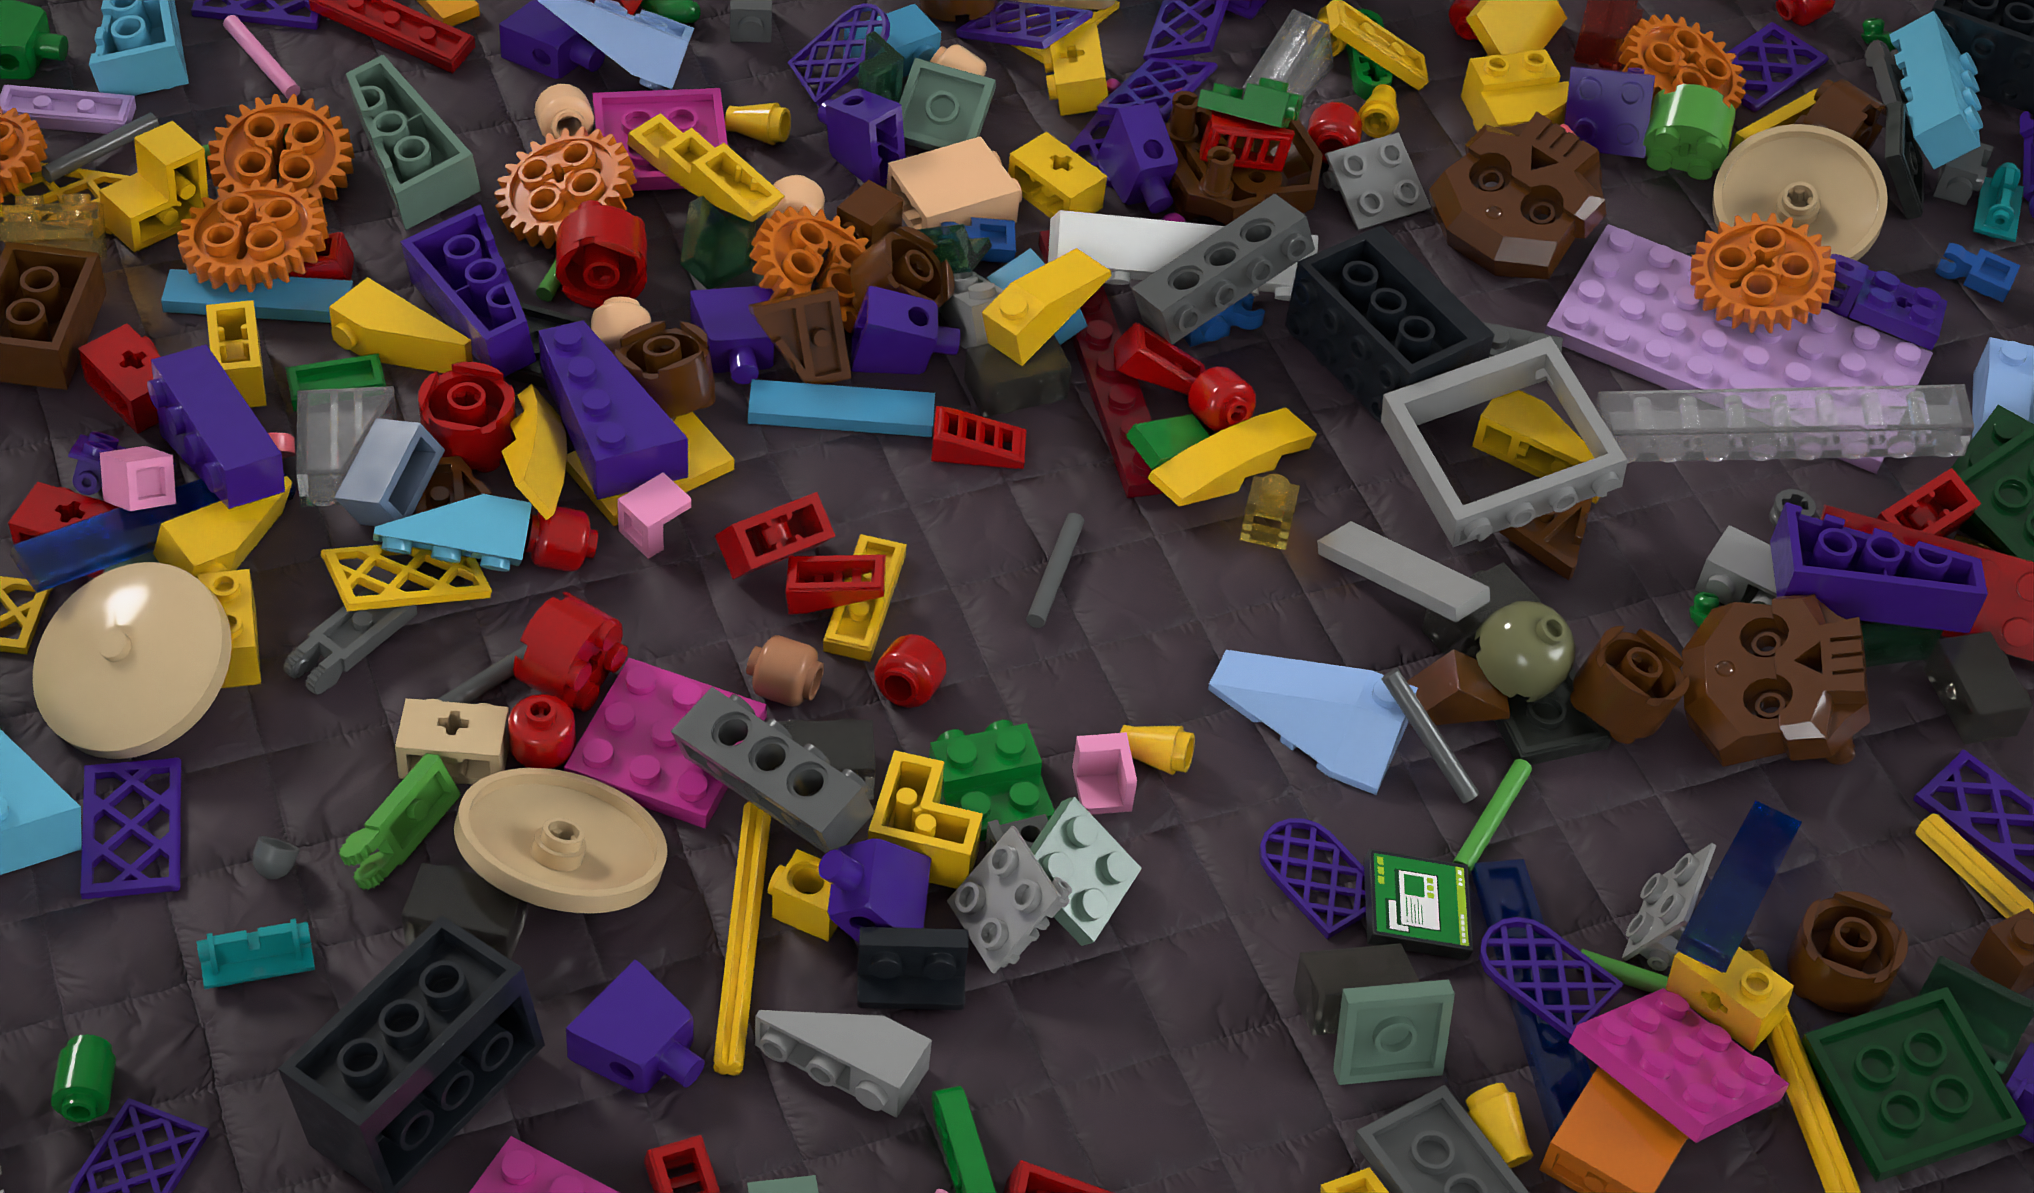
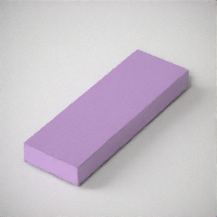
[0,85,136,134]

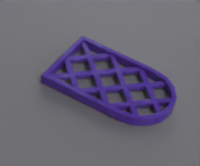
[788,3,890,107]
[1259,818,1366,940]
[1479,917,1624,1040]
[68,1098,210,1193]

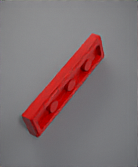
[309,0,476,73]

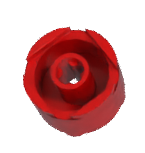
[556,200,647,308]
[418,362,516,473]
[513,592,628,712]

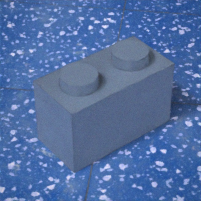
[334,418,445,526]

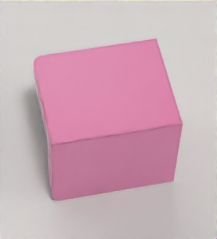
[100,446,176,511]
[618,472,692,559]
[1072,732,1137,815]

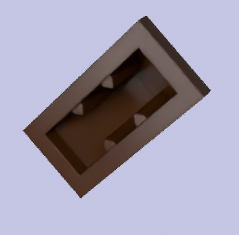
[1407,649,1510,727]

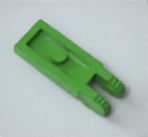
[338,753,461,890]

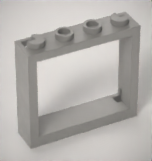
[1381,336,1628,547]

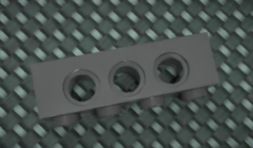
[1132,194,1315,345]
[671,687,875,853]

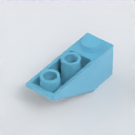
[373,494,532,572]

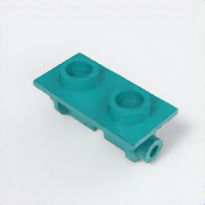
[1973,162,2024,242]
[196,918,315,989]

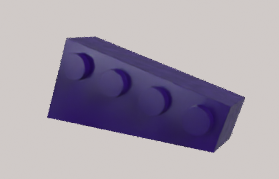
[400,204,536,377]
[538,320,688,500]
[147,344,285,509]
[1770,502,1988,633]

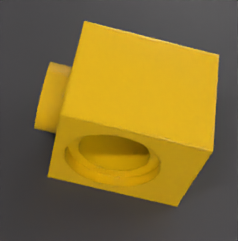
[768,849,838,942]

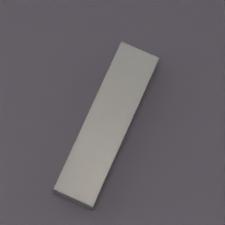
[1317,521,1490,622]

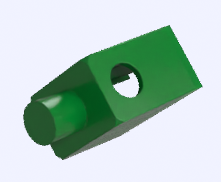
[0,0,68,80]

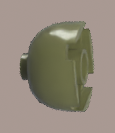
[1475,601,1576,702]

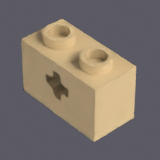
[395,698,510,784]

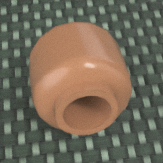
[746,635,824,707]

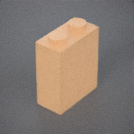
[887,136,1022,246]

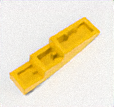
[627,113,785,222]
[501,384,567,520]
[1148,407,1317,507]

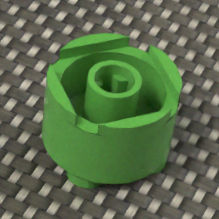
[1643,84,1736,180]

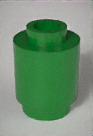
[51,1034,116,1123]

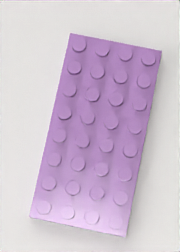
[1544,224,1933,474]

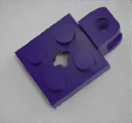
[1821,254,1948,351]

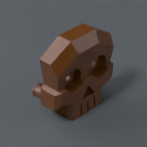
[1165,91,1323,226]
[1429,111,1607,279]
[1682,594,1870,767]

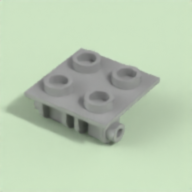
[1322,132,1431,231]
[947,826,1072,973]
[1622,843,1716,971]

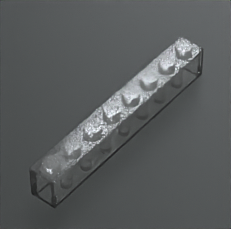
[1595,384,1974,463]

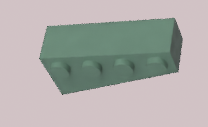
[346,55,481,231]

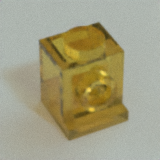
[1240,474,1300,550]

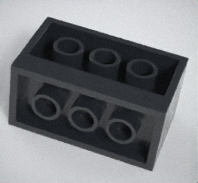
[1931,0,2034,115]
[1285,225,1495,426]
[278,915,545,1193]

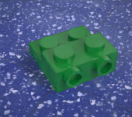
[1197,77,1304,128]
[929,720,1055,842]

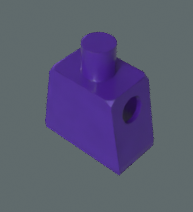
[499,0,605,79]
[817,88,906,187]
[1096,102,1178,213]
[690,286,775,384]
[850,286,960,374]
[818,838,931,943]
[566,960,705,1094]

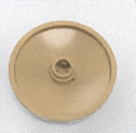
[1712,124,1888,261]
[33,562,232,759]
[454,768,667,913]

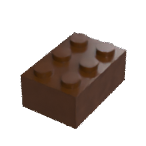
[0,242,107,390]

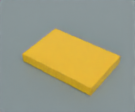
[1466,0,1567,56]
[566,412,734,526]

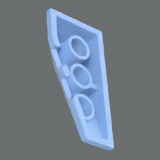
[537,0,694,90]
[1972,337,2034,439]
[1208,650,1418,795]

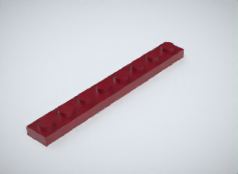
[1038,230,1164,498]

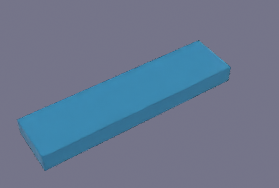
[161,269,354,323]
[748,379,935,437]

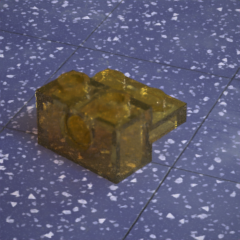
[0,194,107,258]

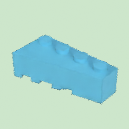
[89,0,189,96]
[1889,11,1983,169]
[0,729,82,875]

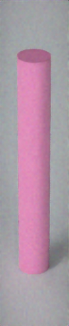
[223,15,300,99]

